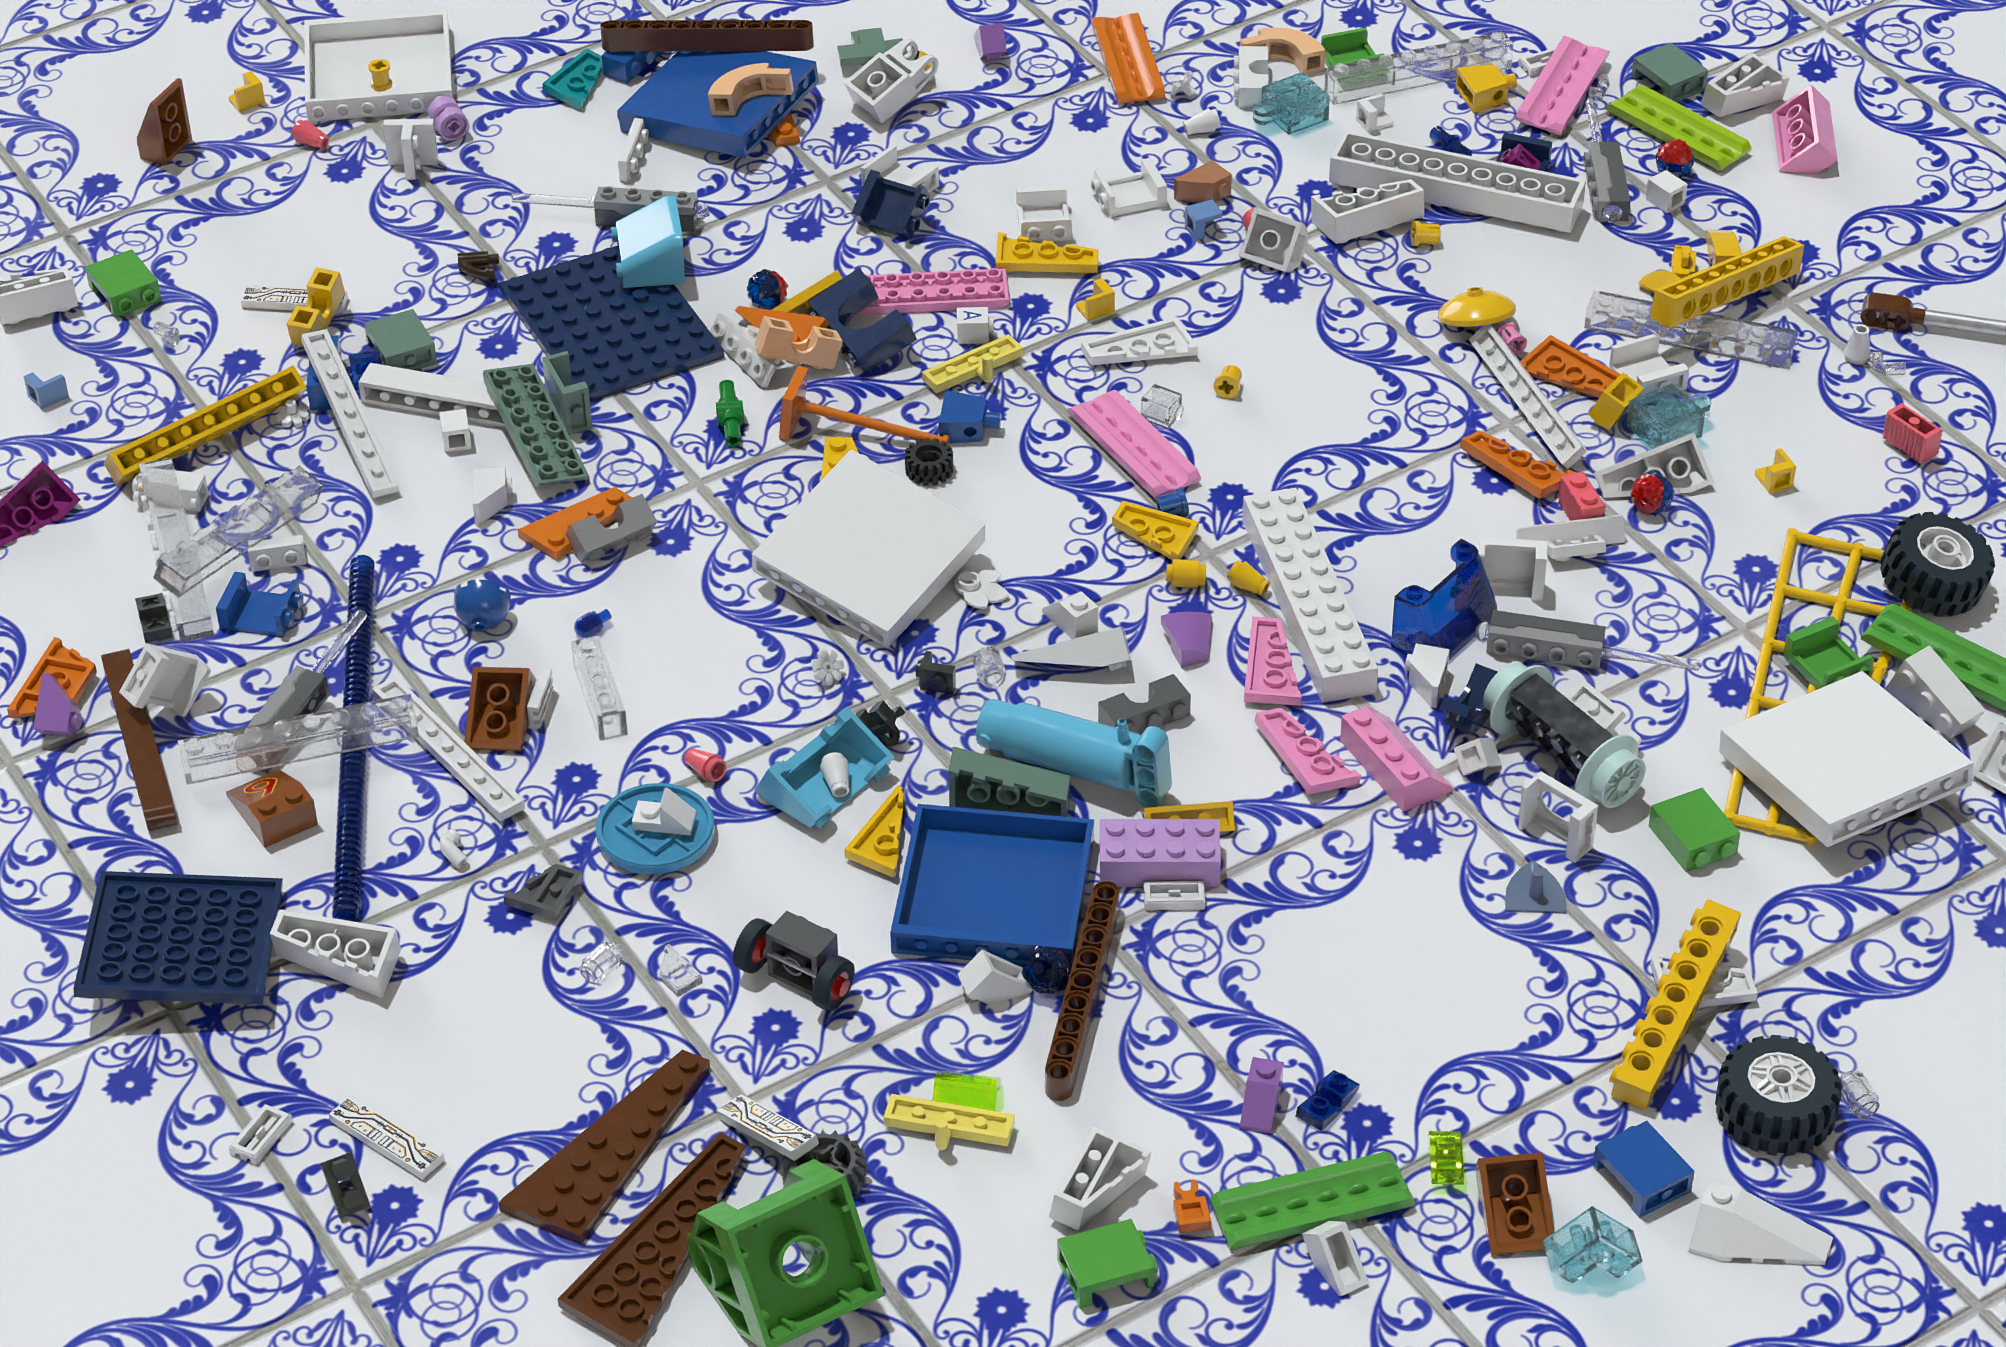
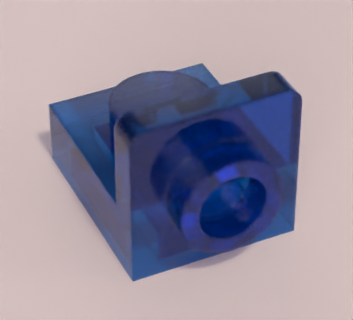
[345,350,382,391]

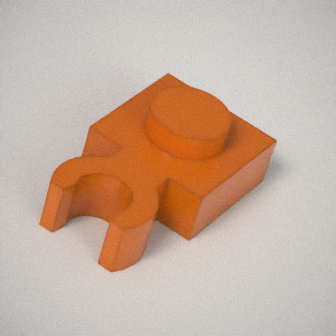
[1173,1179,1211,1233]

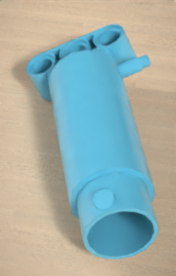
[976,699,1172,808]

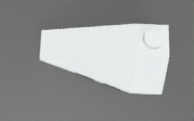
[1011,627,1131,671]

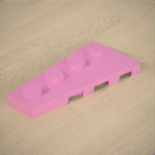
[1244,616,1302,706]
[1254,708,1361,795]

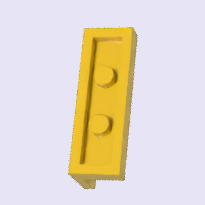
[1141,801,1235,832]

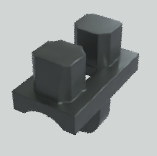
[855,700,905,748]
[320,1152,371,1218]

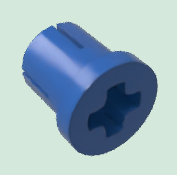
[1156,487,1189,515]

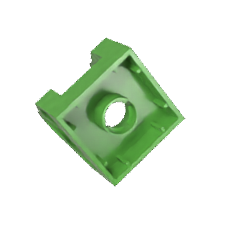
[686,1159,885,1347]

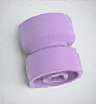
[428,96,469,141]

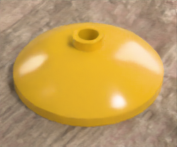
[1438,287,1516,327]

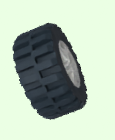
[1880,512,1995,617]
[1715,1035,1842,1156]

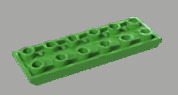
[1861,604,2006,711]
[1210,1152,1415,1250]

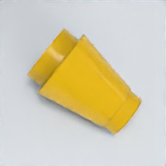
[1227,560,1270,596]

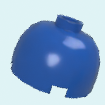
[454,580,511,632]

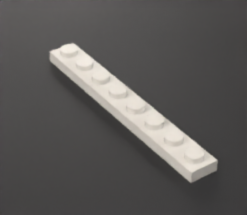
[1469,324,1587,469]
[301,329,399,498]
[372,676,525,822]

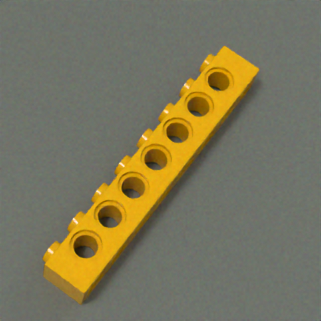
[1650,236,1804,328]
[103,365,307,486]
[1609,899,1741,1110]

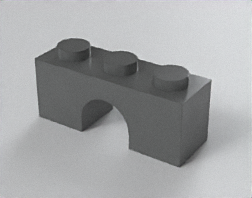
[1098,674,1191,734]

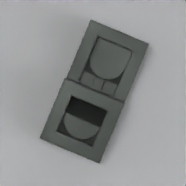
[135,593,173,643]

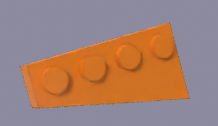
[1520,335,1621,398]
[1460,431,1576,499]
[518,487,633,561]

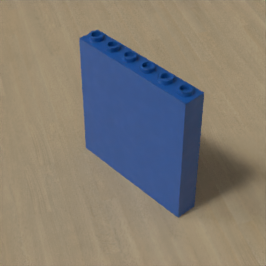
[617,51,819,158]
[890,804,1094,970]

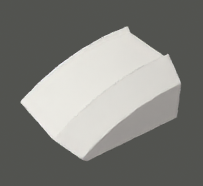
[1238,207,1310,273]

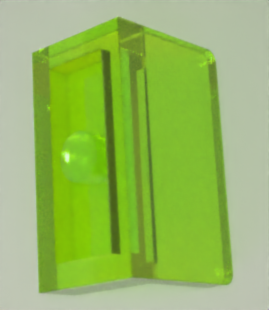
[932,1071,1001,1111]

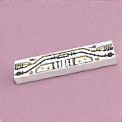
[241,285,348,314]
[717,1094,819,1161]
[329,1095,445,1180]

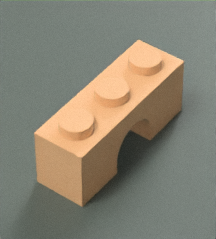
[755,316,843,370]

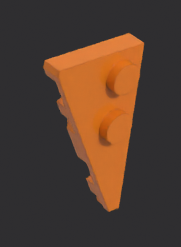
[735,306,830,342]

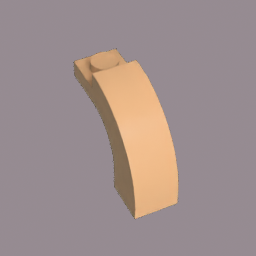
[1240,28,1325,75]
[708,63,794,116]

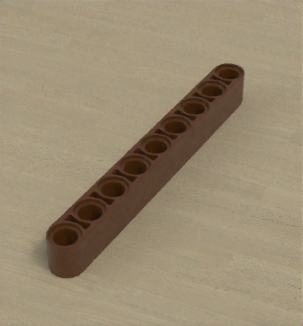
[600,20,814,51]
[101,648,178,832]
[1045,881,1120,1101]

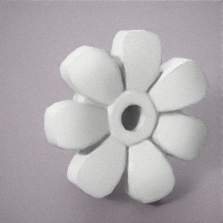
[1170,71,1196,97]
[275,399,310,428]
[811,649,844,686]

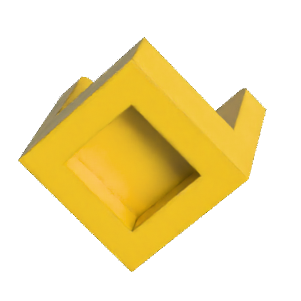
[229,71,265,112]
[1076,278,1115,321]
[1754,448,1796,493]

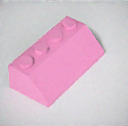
[1772,85,1838,173]
[1340,706,1453,812]

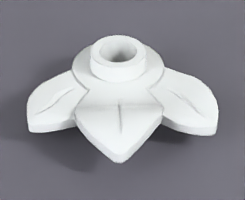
[955,570,1009,609]

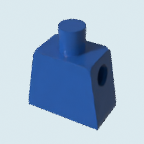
[939,391,1001,443]

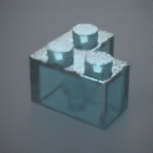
[1543,1206,1643,1284]

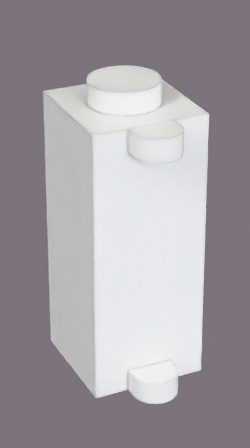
[132,467,209,512]

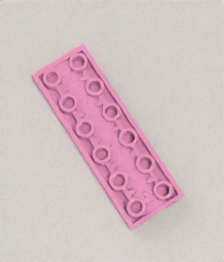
[1515,36,1610,136]
[858,268,1009,315]
[1068,390,1201,499]

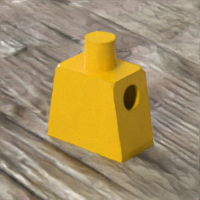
[1455,64,1517,113]

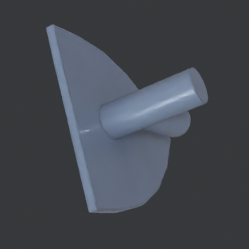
[1505,861,1566,913]

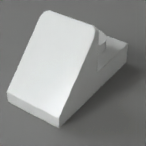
[632,788,697,836]

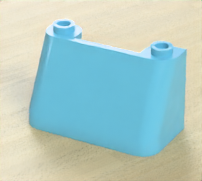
[611,195,685,288]
[754,707,895,829]

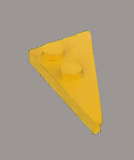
[772,270,843,313]
[844,785,905,878]

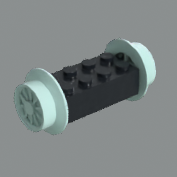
[1483,662,1646,808]

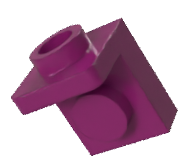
[1500,144,1541,170]

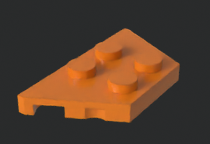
[7,637,97,718]

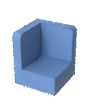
[1185,199,1222,241]
[23,372,69,409]

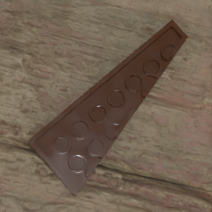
[499,1050,710,1244]
[558,1132,746,1347]

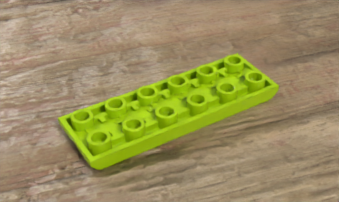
[1605,84,1752,171]

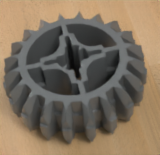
[780,1129,868,1195]

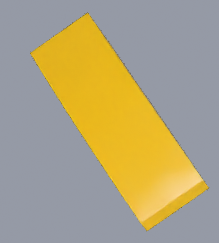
[1705,230,1741,265]

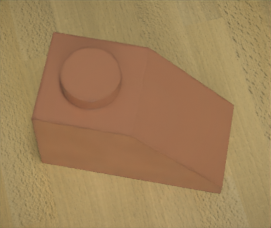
[1174,160,1232,203]

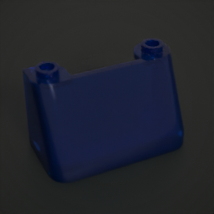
[1391,539,1497,660]

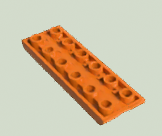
[1091,13,1165,103]

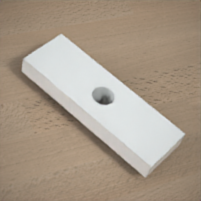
[618,118,649,182]

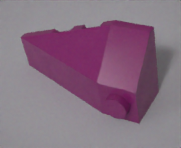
[0,460,81,547]

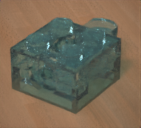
[1253,72,1330,135]
[1626,383,1712,449]

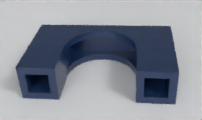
[808,268,917,374]

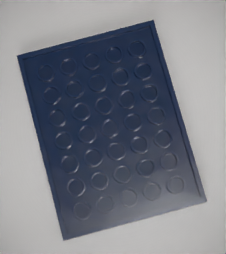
[499,245,724,402]

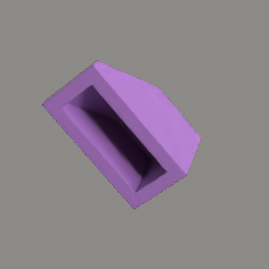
[973,23,1007,61]
[33,673,82,738]
[1240,1057,1284,1134]

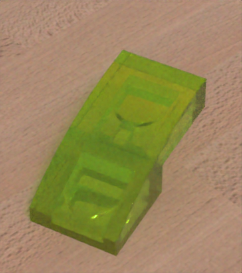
[1428,1131,1464,1185]

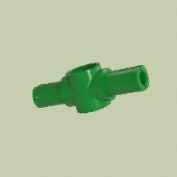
[716,380,744,447]

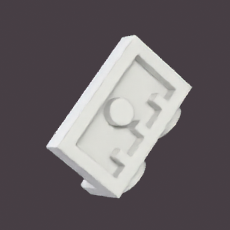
[247,535,307,572]

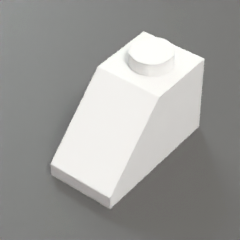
[473,467,513,525]
[1042,591,1098,639]
[1405,643,1450,708]
[958,950,1034,1005]
[1302,1221,1369,1296]

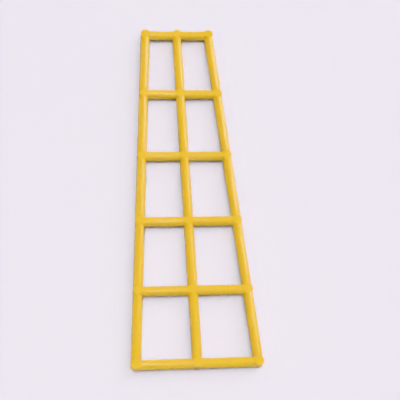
[1724,528,1912,846]

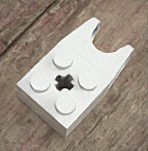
[844,39,939,124]

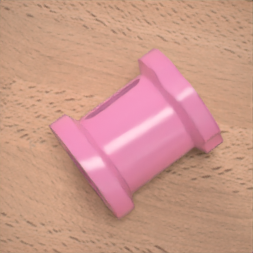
[1496,322,1527,355]

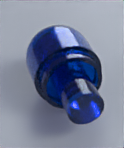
[574,609,612,638]

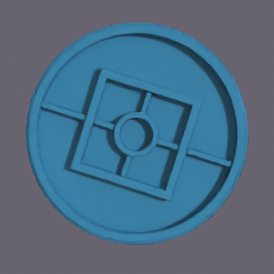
[596,783,715,874]

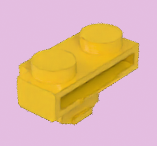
[1671,245,1697,279]

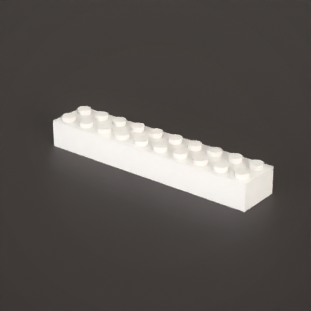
[1329,130,1586,233]
[1242,488,1378,703]

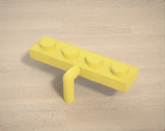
[922,334,1024,393]
[883,1094,1015,1150]

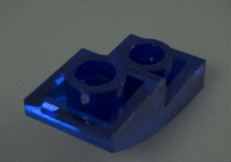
[1295,1070,1360,1131]

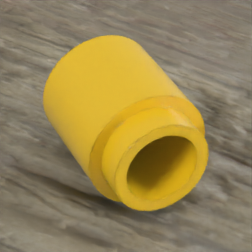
[1166,559,1206,588]

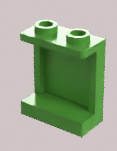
[1321,28,1387,87]
[85,249,161,317]
[1783,616,1874,689]
[1057,1219,1158,1309]

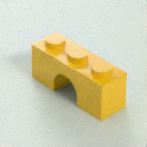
[286,267,345,347]

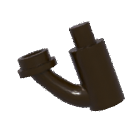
[457,251,500,284]

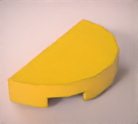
[1638,270,1680,293]

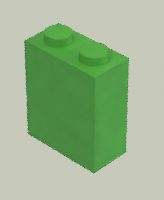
[1648,788,1740,872]

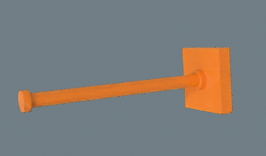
[779,366,950,446]

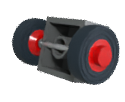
[733,910,855,1011]

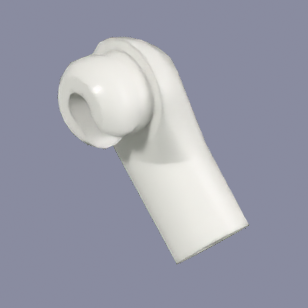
[440,829,468,869]

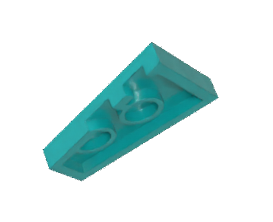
[542,48,603,111]

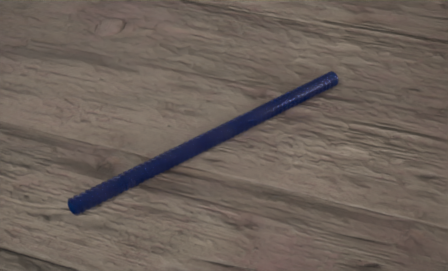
[332,555,375,922]

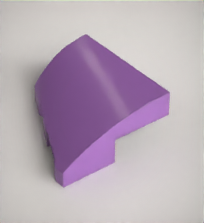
[1161,612,1212,668]

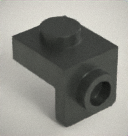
[916,651,956,694]

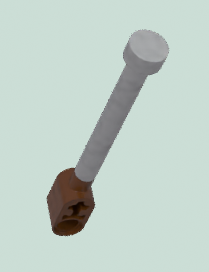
[1860,292,2006,337]

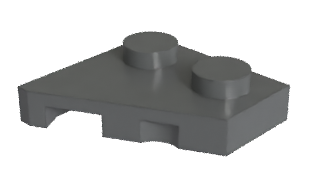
[503,864,583,920]

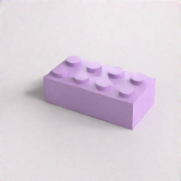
[1100,819,1221,887]

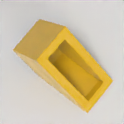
[1588,372,1644,430]

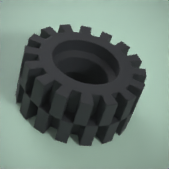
[905,438,953,486]

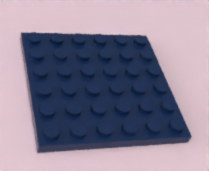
[73,871,283,1005]

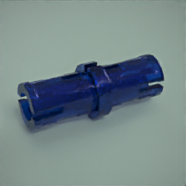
[1429,126,1472,156]

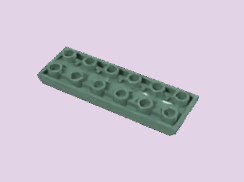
[483,364,589,487]

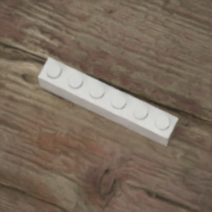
[358,363,506,428]

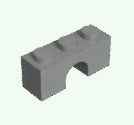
[566,494,658,562]

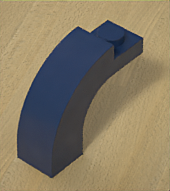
[1440,663,1498,733]

